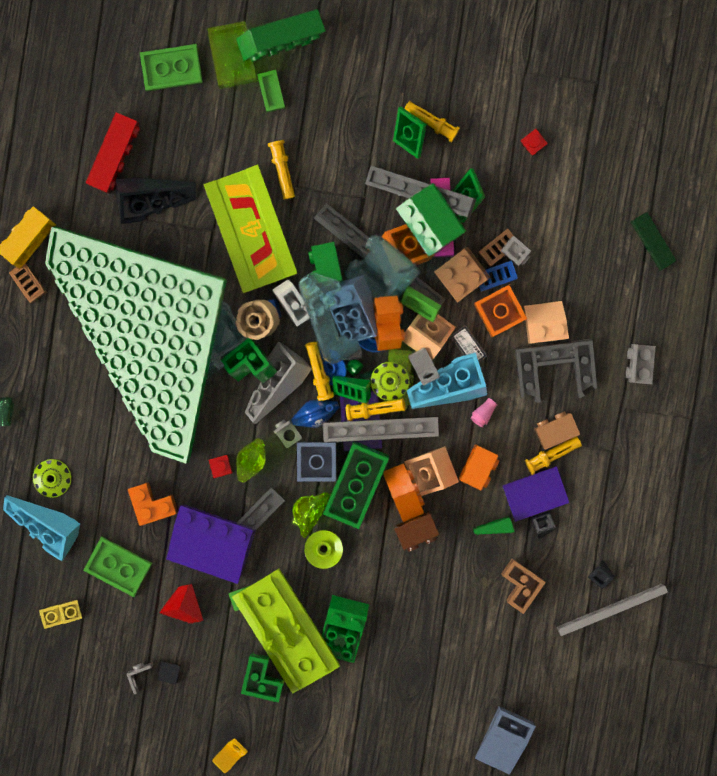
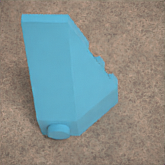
[3,495,80,561]

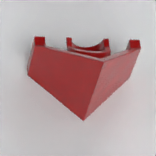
[159,584,203,623]

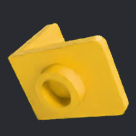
[212,739,248,773]

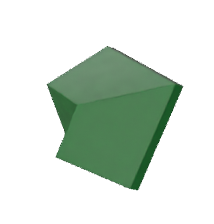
[393,107,426,159]
[452,168,485,223]

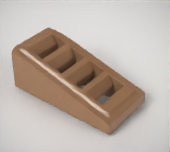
[478,229,514,267]
[9,263,47,304]

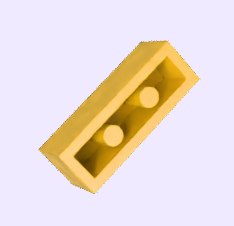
[0,207,56,269]

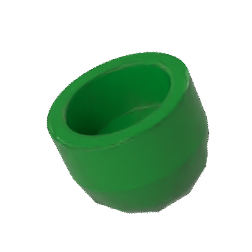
[347,359,363,376]

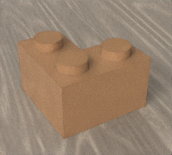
[501,558,546,614]

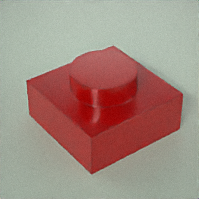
[520,129,548,156]
[209,455,232,478]

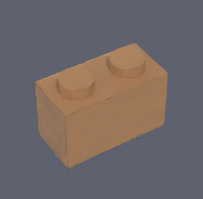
[534,411,580,450]

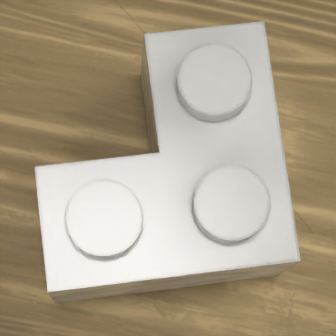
[272,280,328,326]

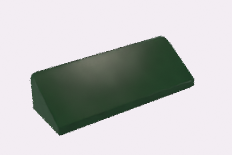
[630,212,676,271]

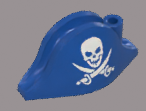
[291,399,340,428]

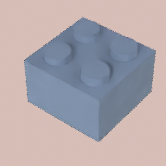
[297,442,336,482]

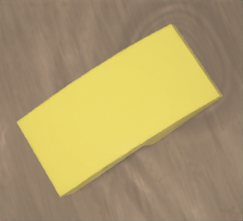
[39,600,82,629]

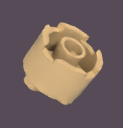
[236,300,280,340]

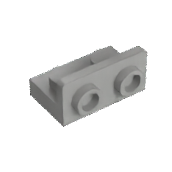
[626,344,656,384]

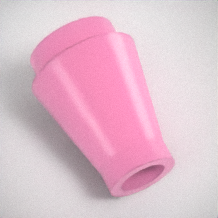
[471,398,497,427]

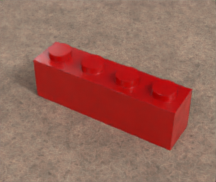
[86,112,140,194]

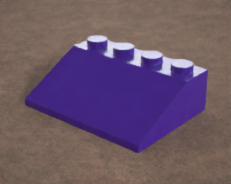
[166,505,256,584]

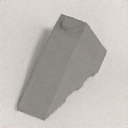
[245,342,312,424]

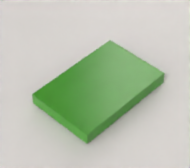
[140,44,203,92]
[83,536,152,597]

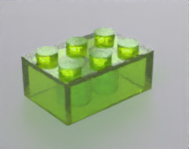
[207,21,257,89]

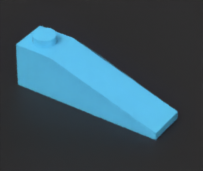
[407,352,487,409]

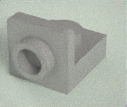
[500,236,531,266]

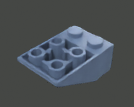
[323,275,377,344]
[475,706,536,775]

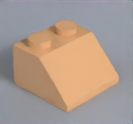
[524,301,569,344]
[403,314,456,360]
[404,446,459,496]

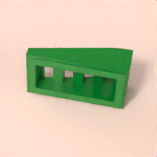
[332,376,371,403]
[473,516,515,535]

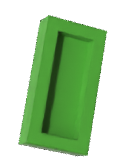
[257,70,285,112]
[401,286,441,322]

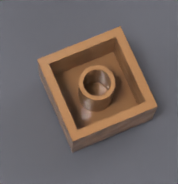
[434,247,490,303]

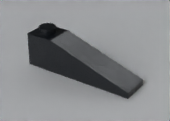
[116,177,196,224]

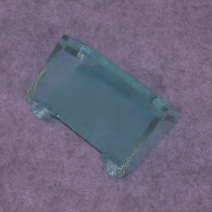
[344,235,420,304]
[299,272,360,364]

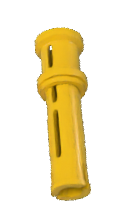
[404,101,460,143]
[267,140,295,200]
[305,341,334,401]
[346,399,406,421]
[524,436,582,475]

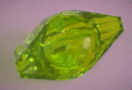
[237,438,266,483]
[292,492,330,538]

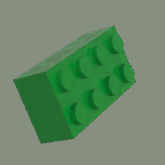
[236,9,325,62]
[323,441,389,529]

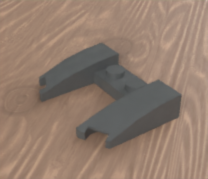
[515,339,597,403]

